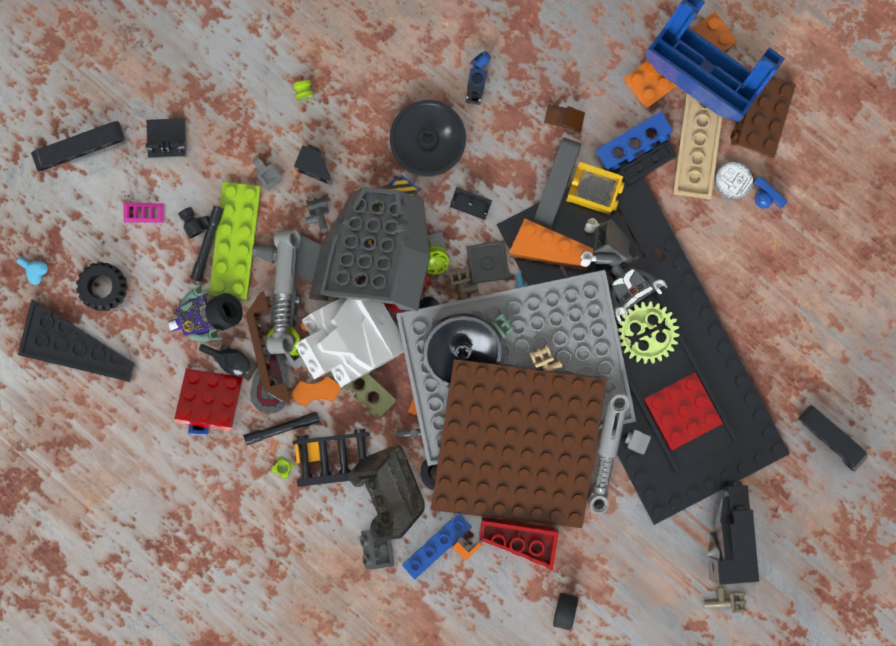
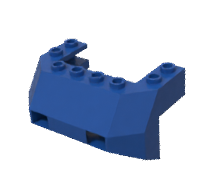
[645,0,785,122]

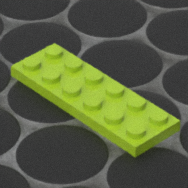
[209,182,261,300]

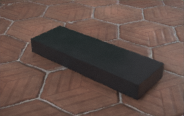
[618,140,677,187]

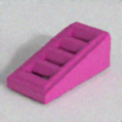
[123,202,164,223]

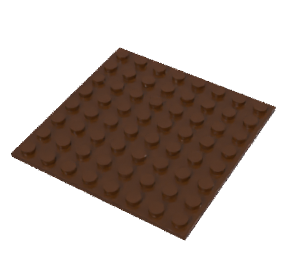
[431,359,607,528]

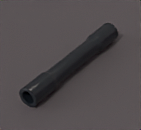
[190,205,224,282]
[243,411,320,446]

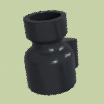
[178,207,209,239]

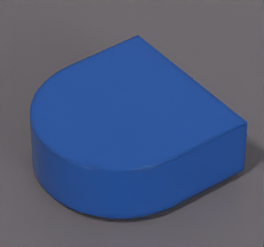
[470,51,491,69]

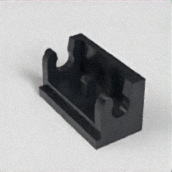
[450,187,492,220]

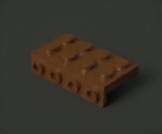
[730,76,796,158]

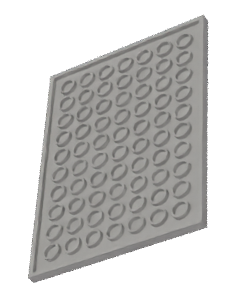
[396,270,636,466]

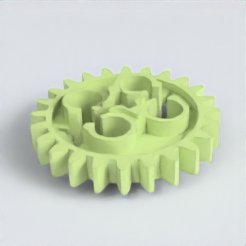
[617,301,679,364]

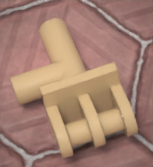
[529,345,563,371]

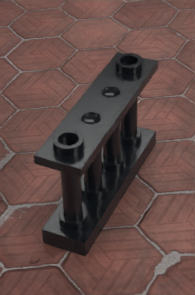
[293,429,375,487]

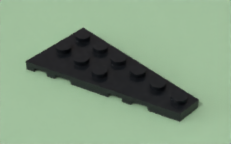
[18,299,135,382]

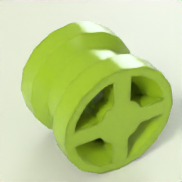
[293,80,314,100]

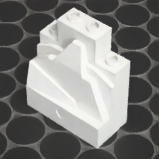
[295,298,404,387]

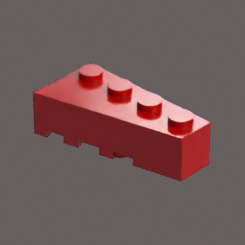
[479,517,559,570]

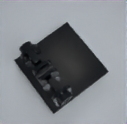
[146,118,186,158]

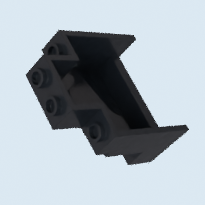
[707,481,759,585]

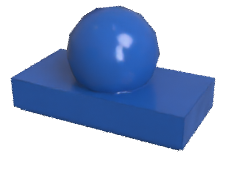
[753,176,788,209]

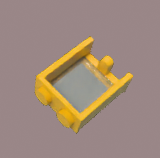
[566,162,625,215]

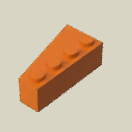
[509,219,595,271]

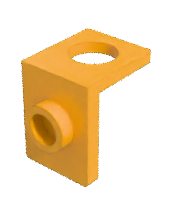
[295,442,320,464]

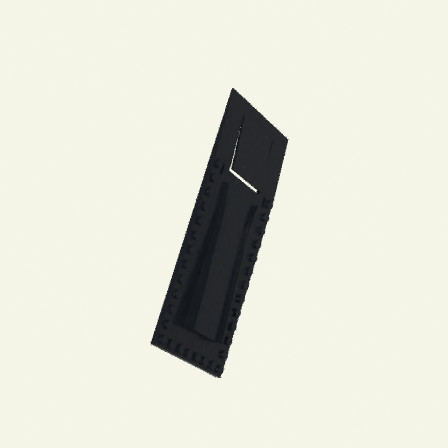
[496,160,790,525]

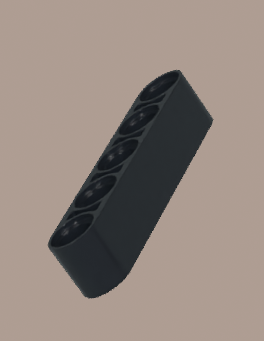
[31,121,125,171]

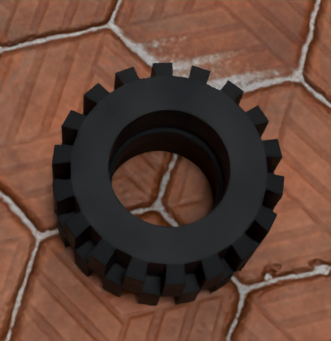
[76,262,128,311]

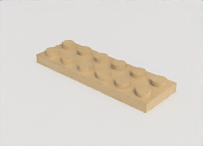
[673,93,722,200]

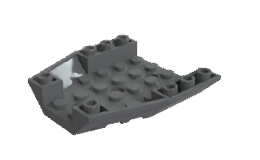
[309,187,430,311]

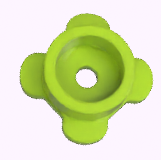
[272,456,294,479]

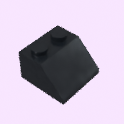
[294,144,333,186]

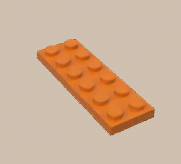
[623,11,738,109]

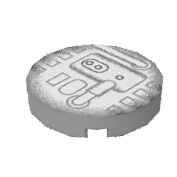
[715,162,753,200]

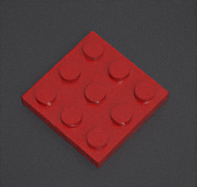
[174,368,243,431]
[644,373,723,451]

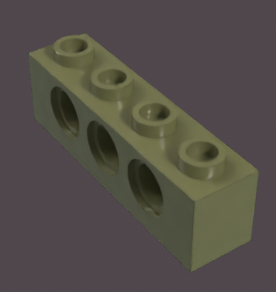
[328,371,397,417]

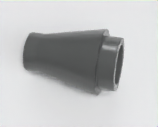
[252,245,277,264]

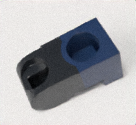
[465,68,488,105]

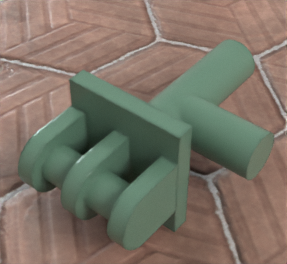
[491,312,516,346]

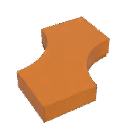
[292,376,343,407]

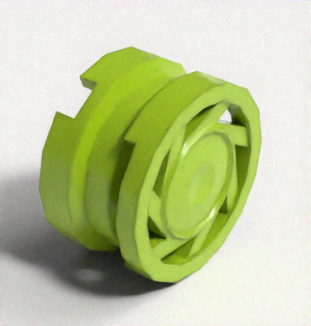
[427,244,449,275]

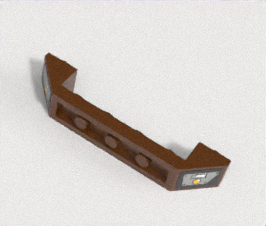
[246,291,294,406]

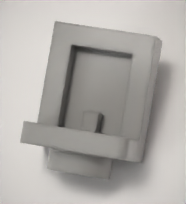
[284,353,307,370]
[625,430,651,454]

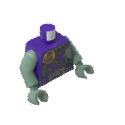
[168,283,222,343]

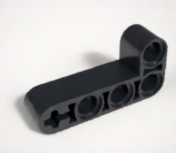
[798,405,868,472]

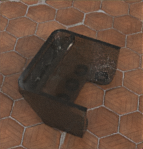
[348,445,425,541]

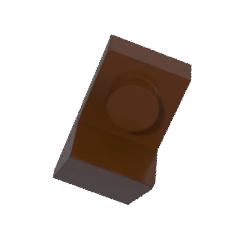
[544,104,585,131]

